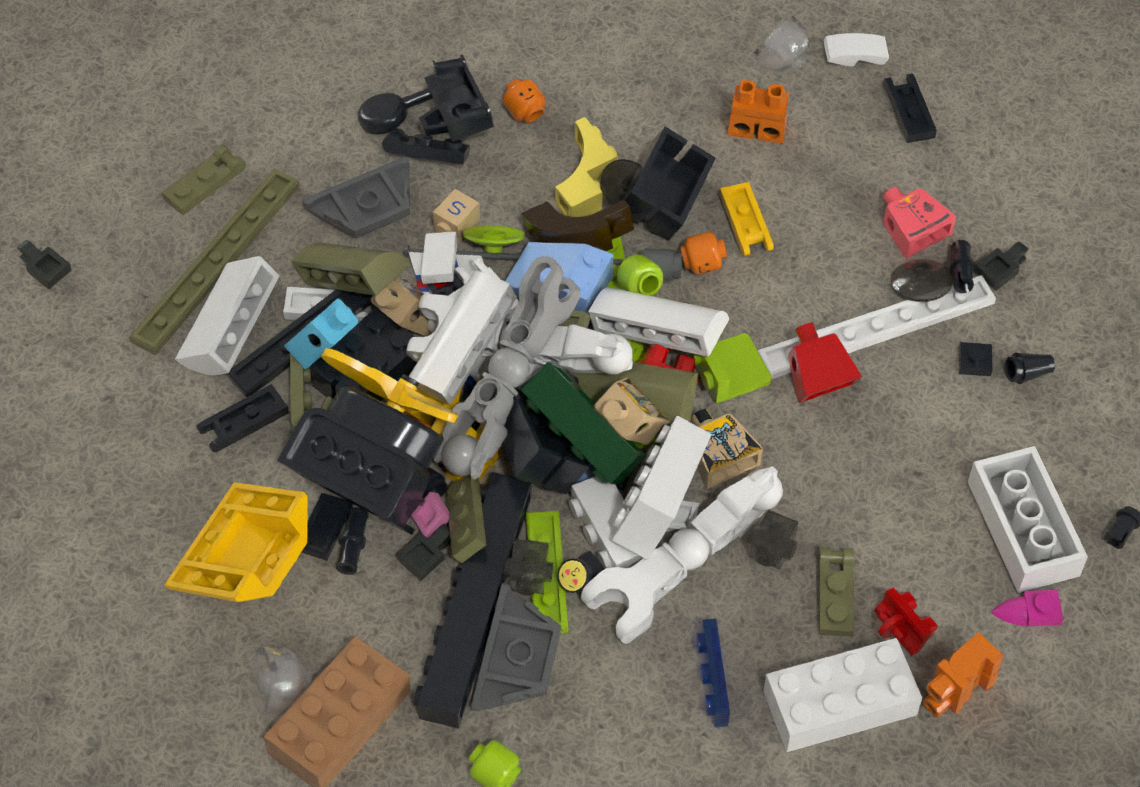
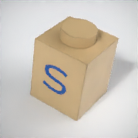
[433,189,480,244]

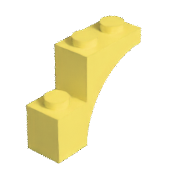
[555,117,618,217]

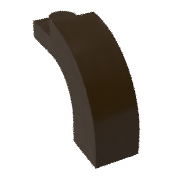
[521,200,634,251]

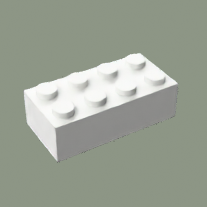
[612,416,712,560]
[968,446,1088,593]
[763,638,922,752]

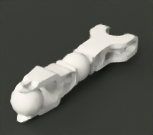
[406,294,633,375]
[581,466,783,644]

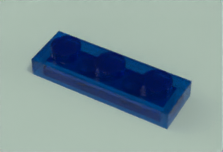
[696,619,730,727]

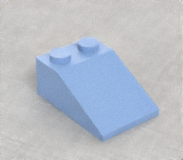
[505,242,614,314]

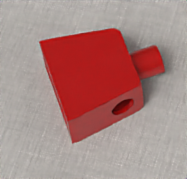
[788,322,862,403]

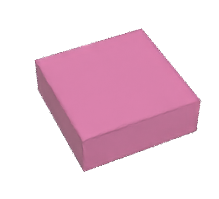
[411,492,450,538]

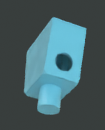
[284,299,359,370]

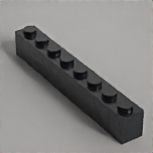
[413,472,532,729]

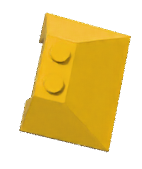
[164,482,308,602]

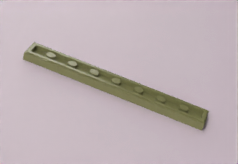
[129,168,300,356]

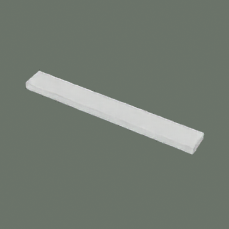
[758,275,996,379]

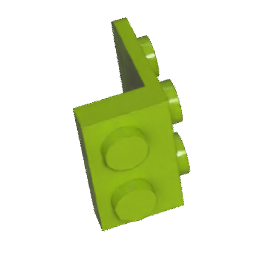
[688,333,772,404]

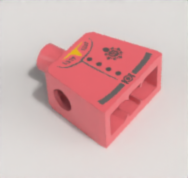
[883,187,956,259]

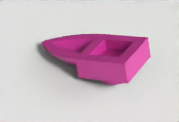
[991,590,1063,626]

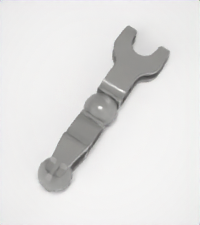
[434,256,580,480]

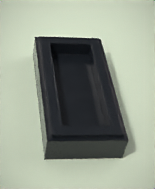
[301,493,353,561]

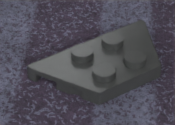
[302,156,410,239]
[471,583,562,711]

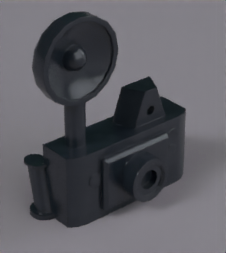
[358,54,494,142]

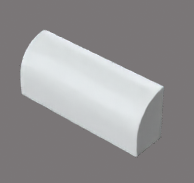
[175,256,280,376]
[409,271,517,405]
[588,287,729,357]

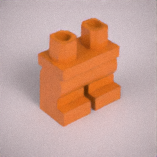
[727,80,789,144]
[923,632,1004,718]

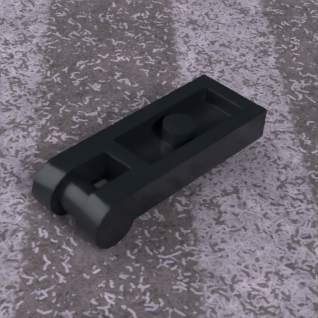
[382,128,470,164]

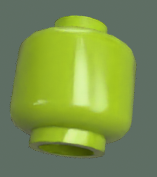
[617,254,663,296]
[468,740,522,787]

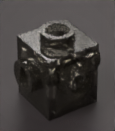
[747,509,799,570]
[504,539,554,595]

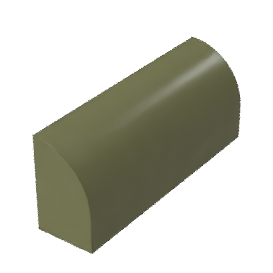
[291,242,410,296]
[565,362,698,424]

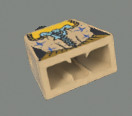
[371,277,432,337]
[594,377,670,445]
[691,409,763,489]

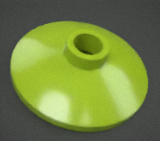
[463,226,525,253]

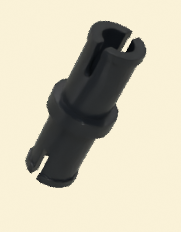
[950,240,975,293]
[336,507,369,575]

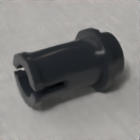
[1104,506,1140,549]

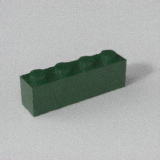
[521,362,647,484]

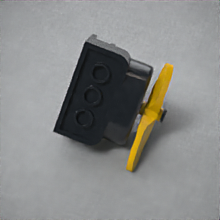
[277,348,459,535]

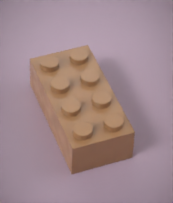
[264,636,411,787]

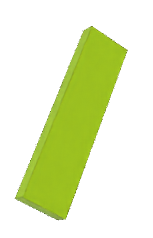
[526,511,568,633]

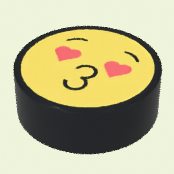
[558,559,593,593]

